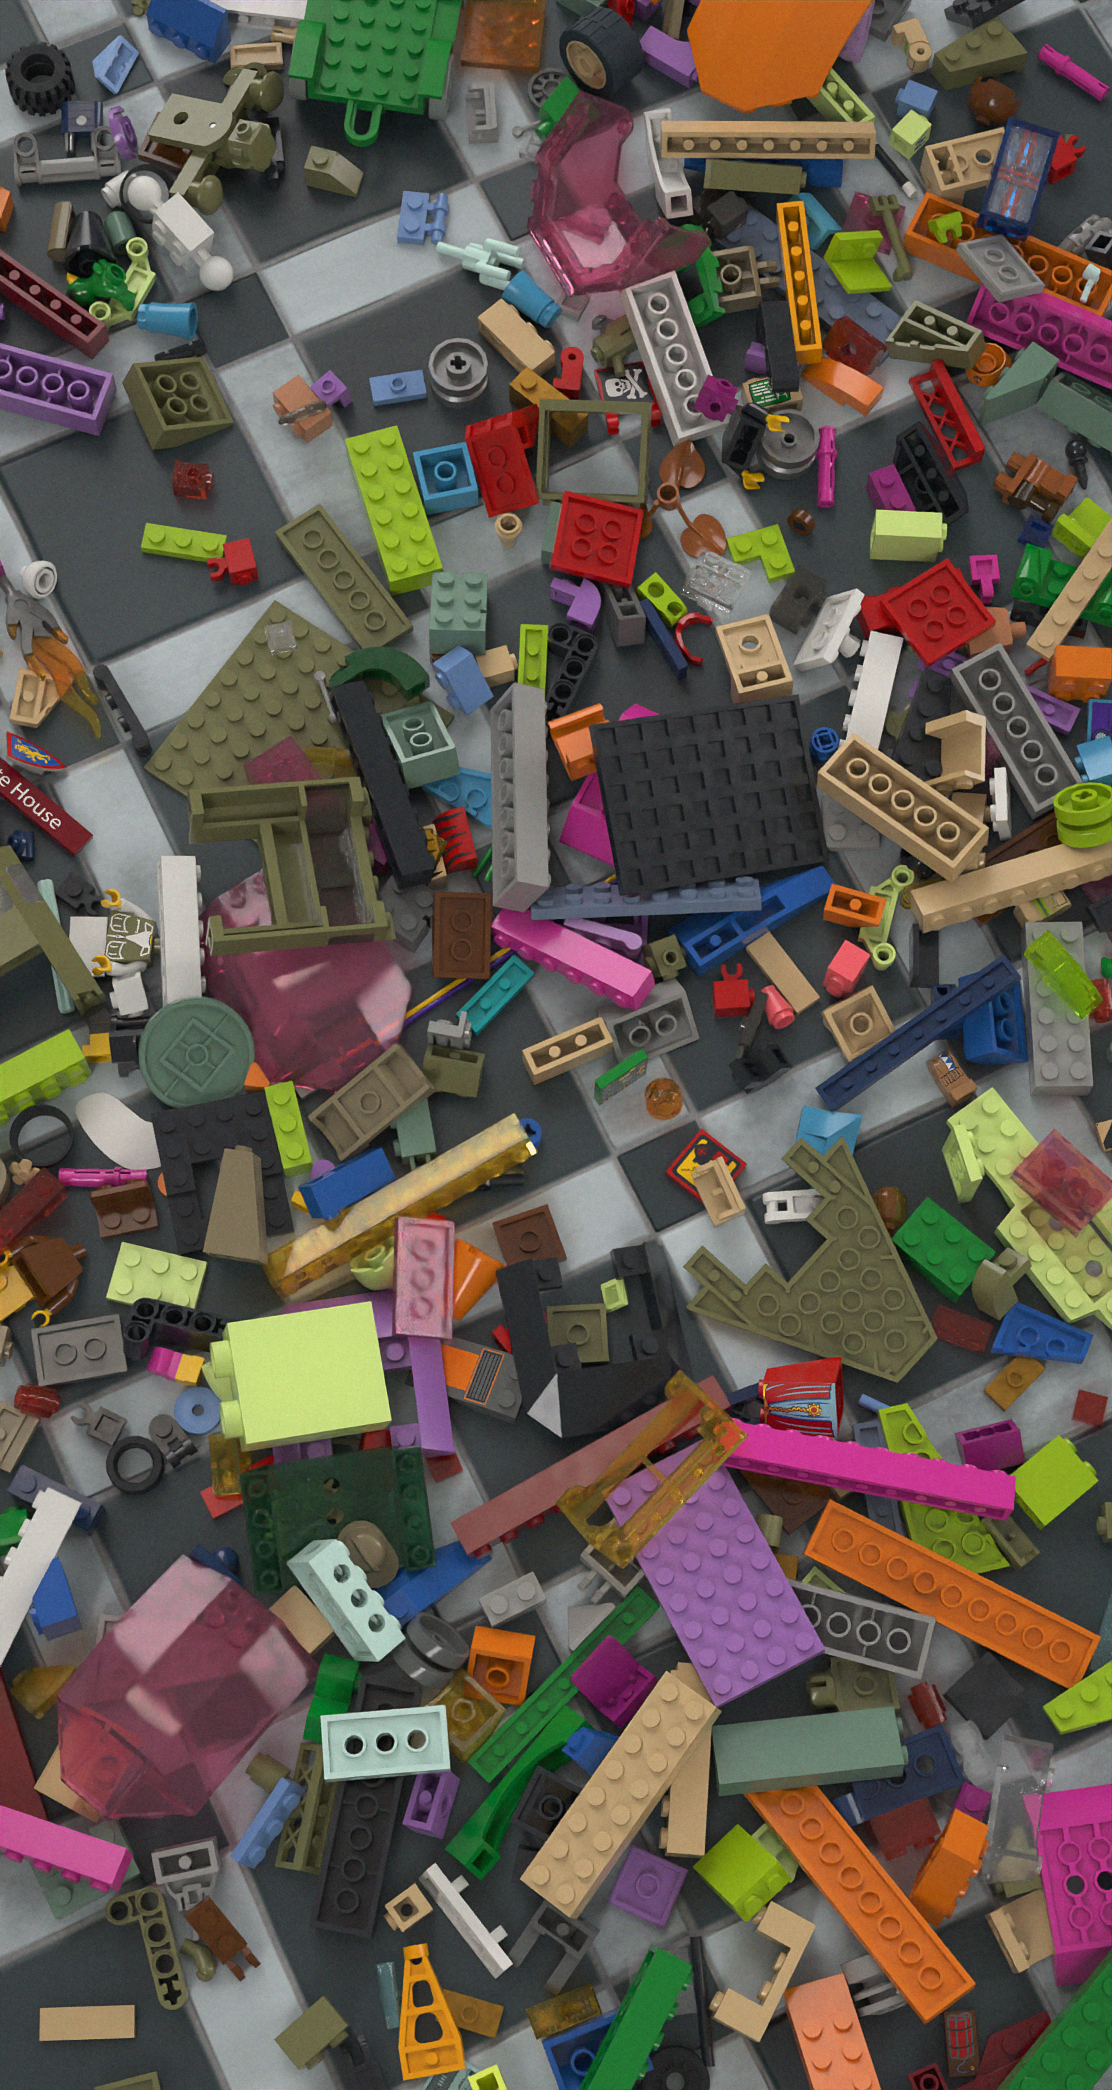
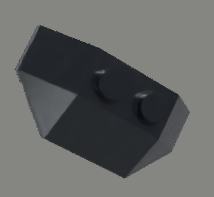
[893,421,969,527]

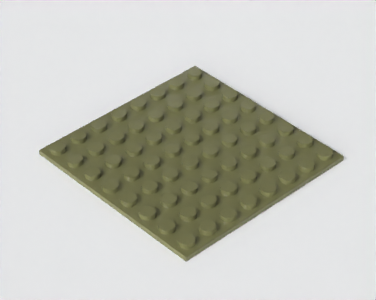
[144,600,455,878]

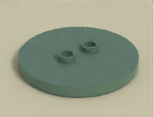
[138,996,255,1108]

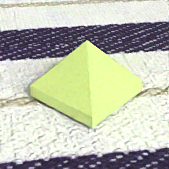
[601,1278,629,1313]

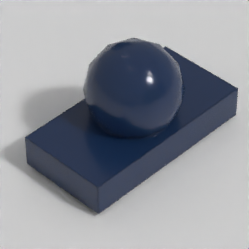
[187,1544,244,1600]

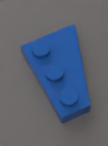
[990,1302,1094,1364]

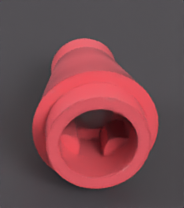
[759,985,795,1029]

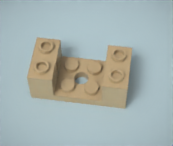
[920,122,1042,206]
[708,1901,816,2042]

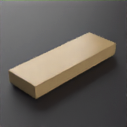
[746,932,820,1016]
[39,2005,136,2041]

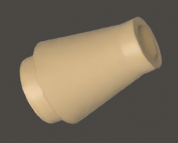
[495,513,522,548]

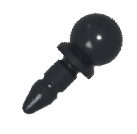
[1065,439,1088,490]

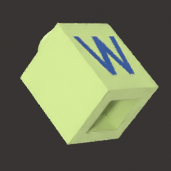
[889,109,932,159]

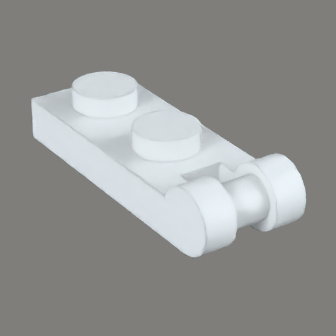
[762,1189,824,1224]

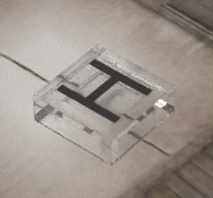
[519,131,552,165]
[264,620,297,655]

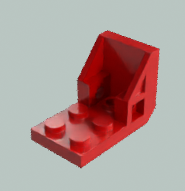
[465,404,540,518]

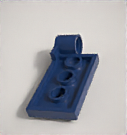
[830,1724,966,1828]

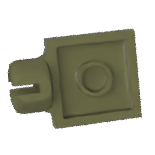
[806,1657,900,1714]

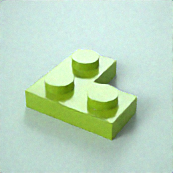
[726,524,795,583]

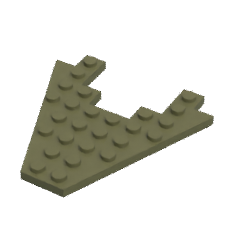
[683,1136,938,1383]

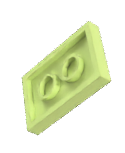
[942,1124,985,1204]
[106,1242,208,1309]

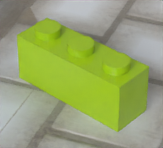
[264,1081,313,1178]

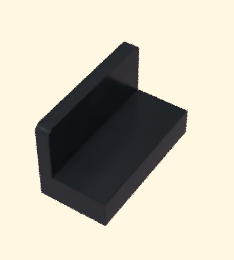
[909,923,939,988]

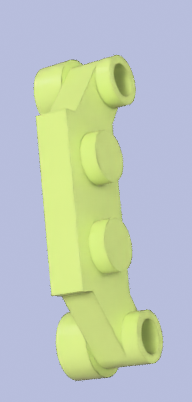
[89,237,157,330]
[857,865,914,971]

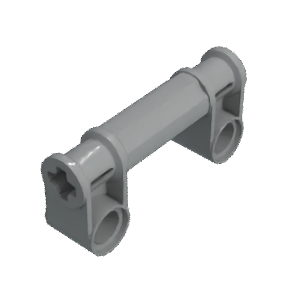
[13,125,123,186]

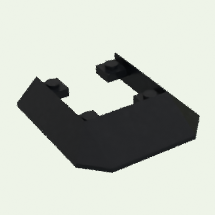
[495,1242,695,1440]

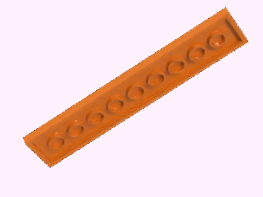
[802,1499,1101,1689]
[744,1786,976,2025]

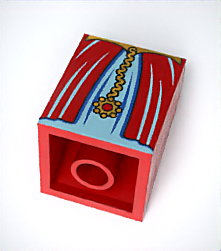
[758,1357,844,1438]

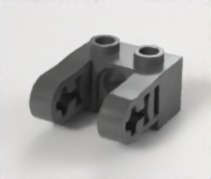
[507,1899,600,1996]

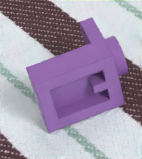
[311,370,352,408]

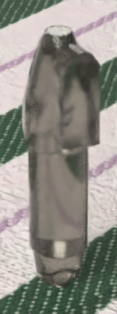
[278,401,327,426]

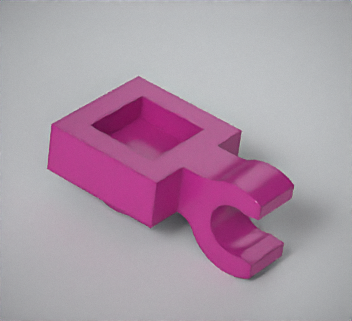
[968,554,1000,605]

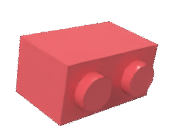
[823,940,870,998]

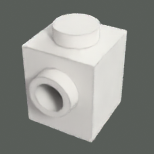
[109,971,149,1018]

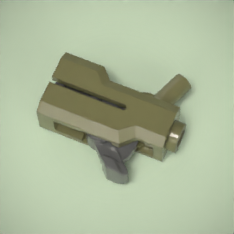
[590,314,638,378]

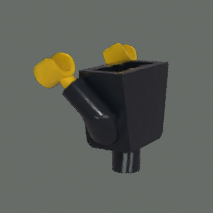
[722,402,789,490]

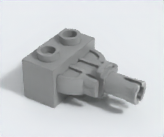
[151,1836,222,1941]

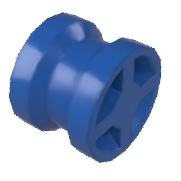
[513,1118,542,1152]

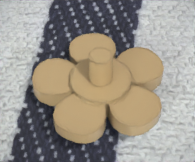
[9,1159,42,1188]

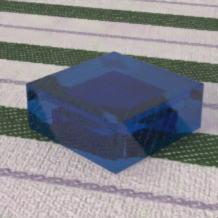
[1018,515,1054,548]

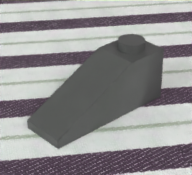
[599,581,646,647]

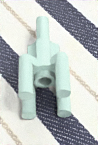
[436,238,525,290]

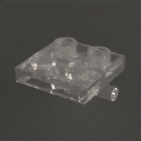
[680,548,752,618]

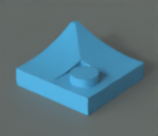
[794,1106,863,1156]

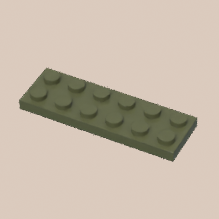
[275,503,414,649]

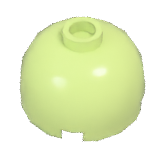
[350,1233,410,1290]

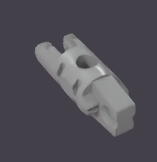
[1058,214,1112,257]

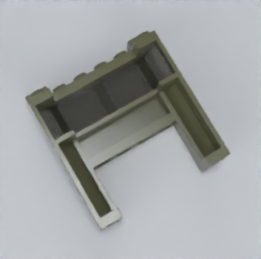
[187,776,396,956]

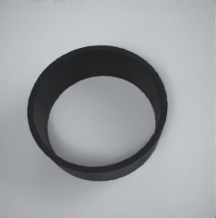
[119,164,175,224]
[9,1104,73,1169]

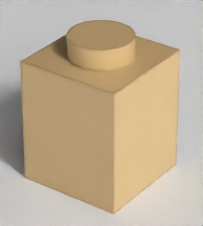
[475,645,518,688]

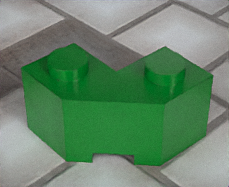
[303,1654,362,1743]

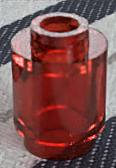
[1086,979,1112,1023]
[14,1383,61,1418]
[907,1681,948,1729]

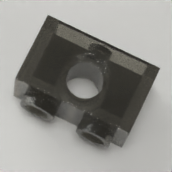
[769,565,828,635]

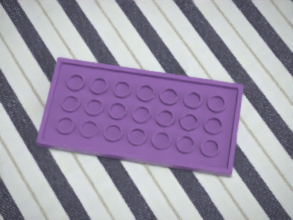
[602,1436,825,1708]

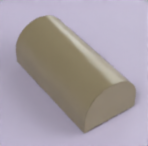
[47,202,77,262]

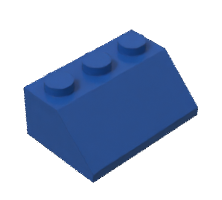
[146,0,231,64]
[958,972,1028,1065]
[29,1557,83,1641]
[541,2007,654,2090]

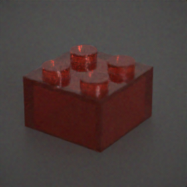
[863,1797,941,1862]

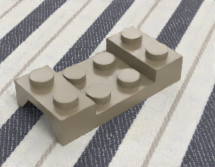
[307,1043,436,1162]

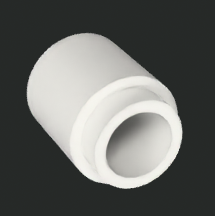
[101,170,138,208]

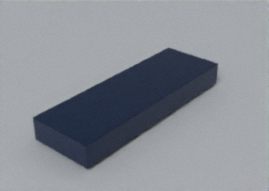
[639,599,688,681]

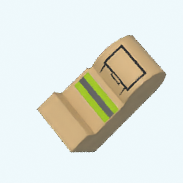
[890,17,932,73]
[1013,890,1071,928]

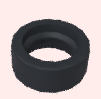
[106,1436,165,1495]

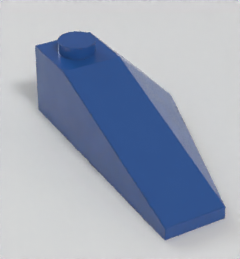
[371,1540,492,1632]

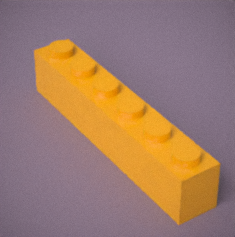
[776,200,822,365]

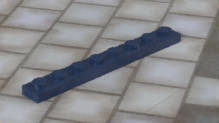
[815,954,1022,1112]

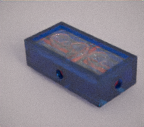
[974,116,1060,242]

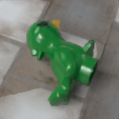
[66,259,136,311]

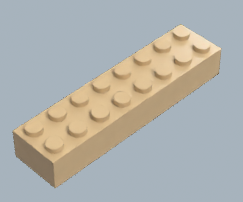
[520,1671,722,1919]

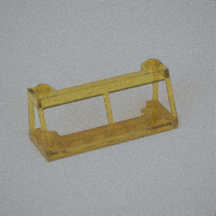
[555,1370,749,1569]

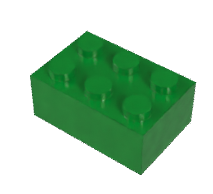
[891,1197,996,1303]

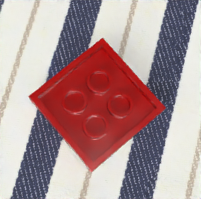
[549,491,644,588]
[879,558,996,668]

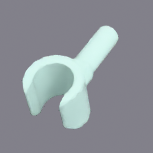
[1080,263,1100,303]

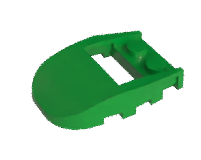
[647,224,725,331]

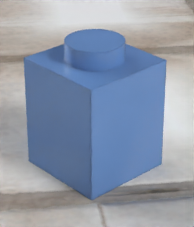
[895,80,938,120]

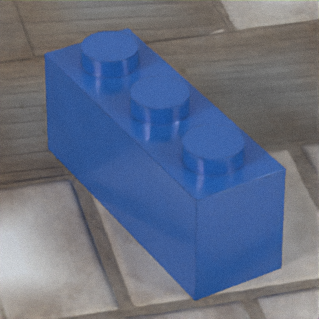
[298,1148,396,1221]

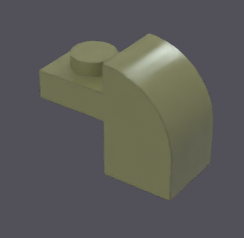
[972,1247,1032,1320]

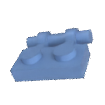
[397,191,449,245]

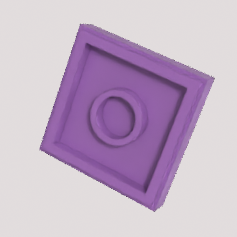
[607,1844,688,1929]

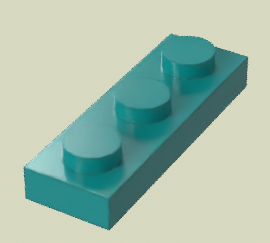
[456,955,535,1036]

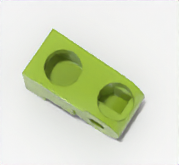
[636,572,688,628]

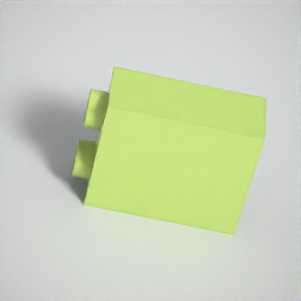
[210,1301,392,1452]

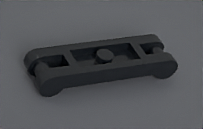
[93,664,152,758]

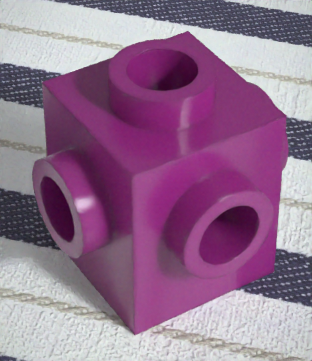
[693,374,739,422]

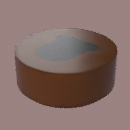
[787,509,815,536]

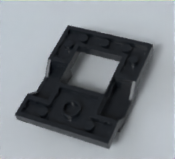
[150,1091,294,1256]

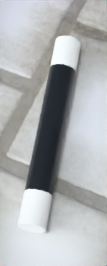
[875,141,918,199]

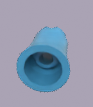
[501,270,562,329]
[137,302,198,341]

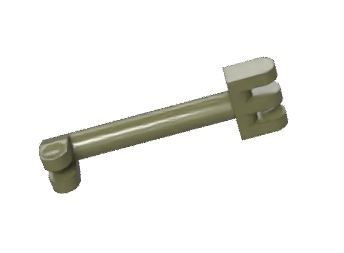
[868,194,913,282]

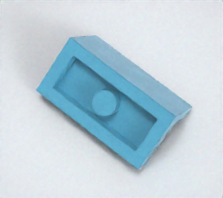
[788,193,843,250]

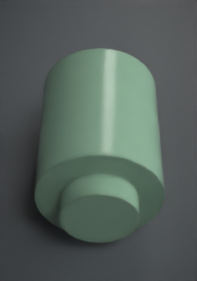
[104,211,137,255]

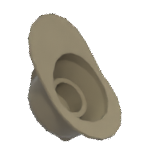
[337,1521,399,1588]

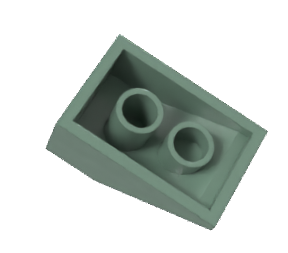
[381,700,460,789]

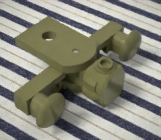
[147,68,284,216]

